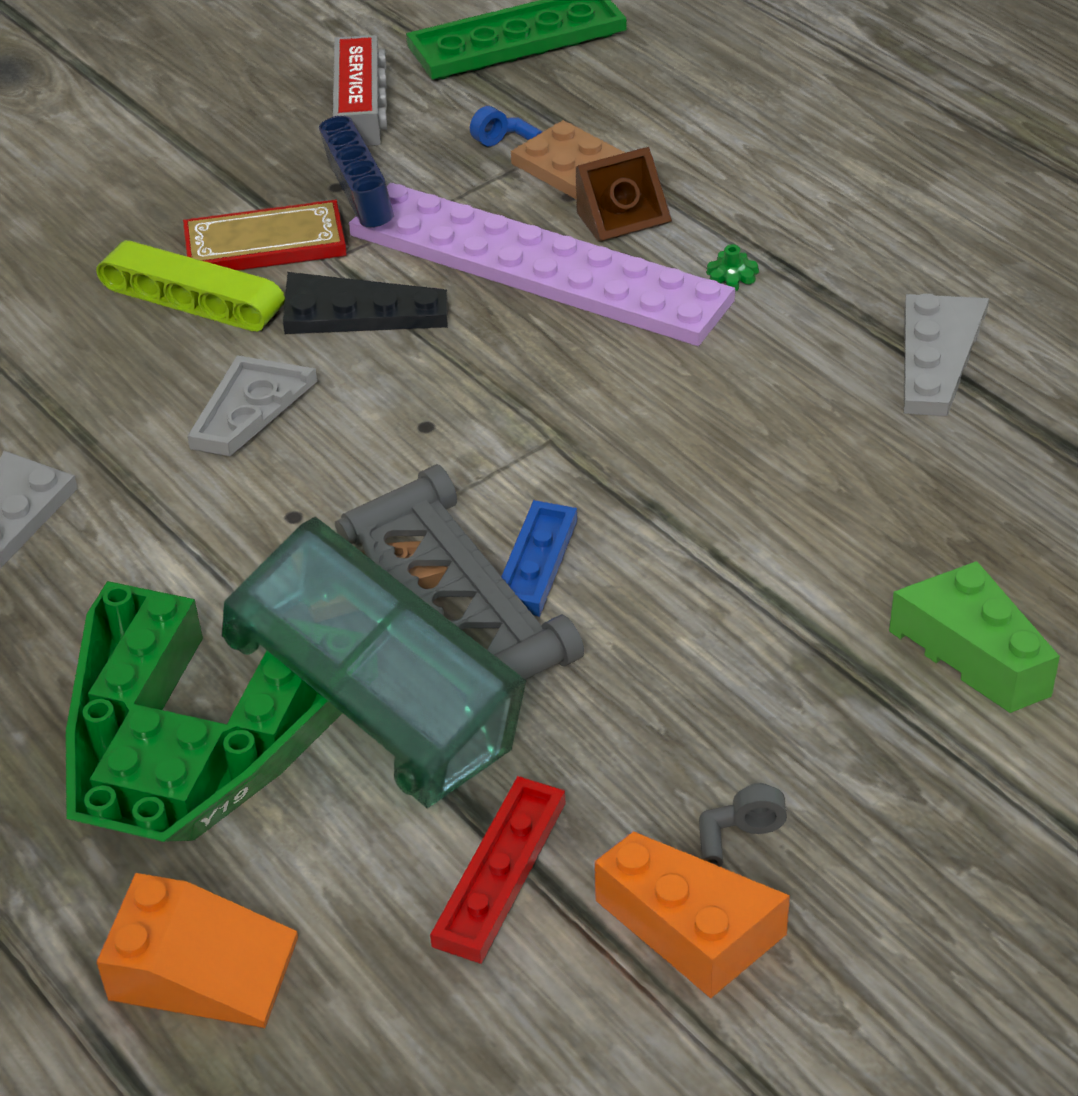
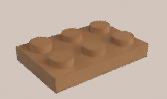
[511,120,626,199]

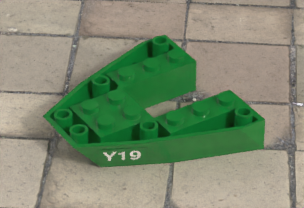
[66,581,380,842]

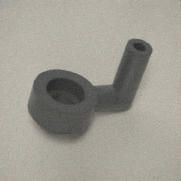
[699,783,787,867]

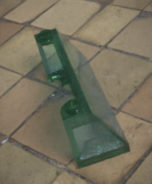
[221,516,526,809]

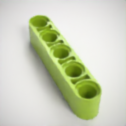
[96,240,285,332]

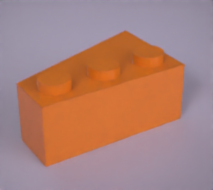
[595,831,790,998]

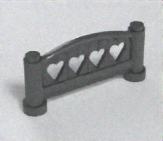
[335,464,584,704]

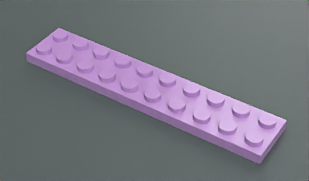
[349,182,735,346]

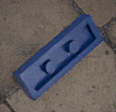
[501,500,577,617]

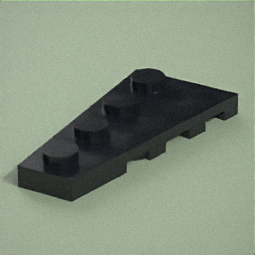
[283,272,448,334]

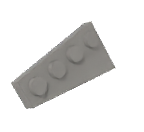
[904,294,989,416]

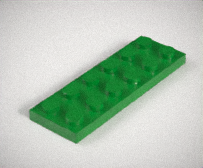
[406,0,627,79]

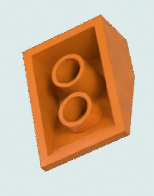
[96,873,298,1028]

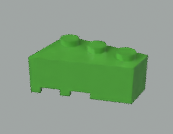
[889,561,1060,713]

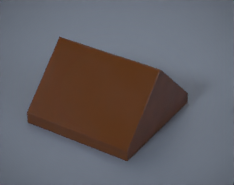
[576,146,672,242]

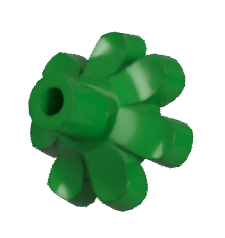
[706,244,759,291]

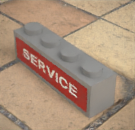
[333,35,387,146]

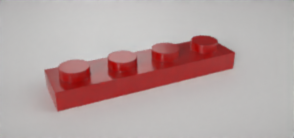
[430,776,566,964]

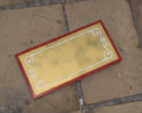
[183,199,347,271]

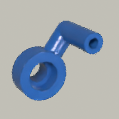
[470,106,543,146]

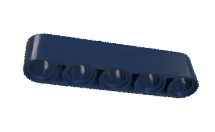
[319,116,394,227]

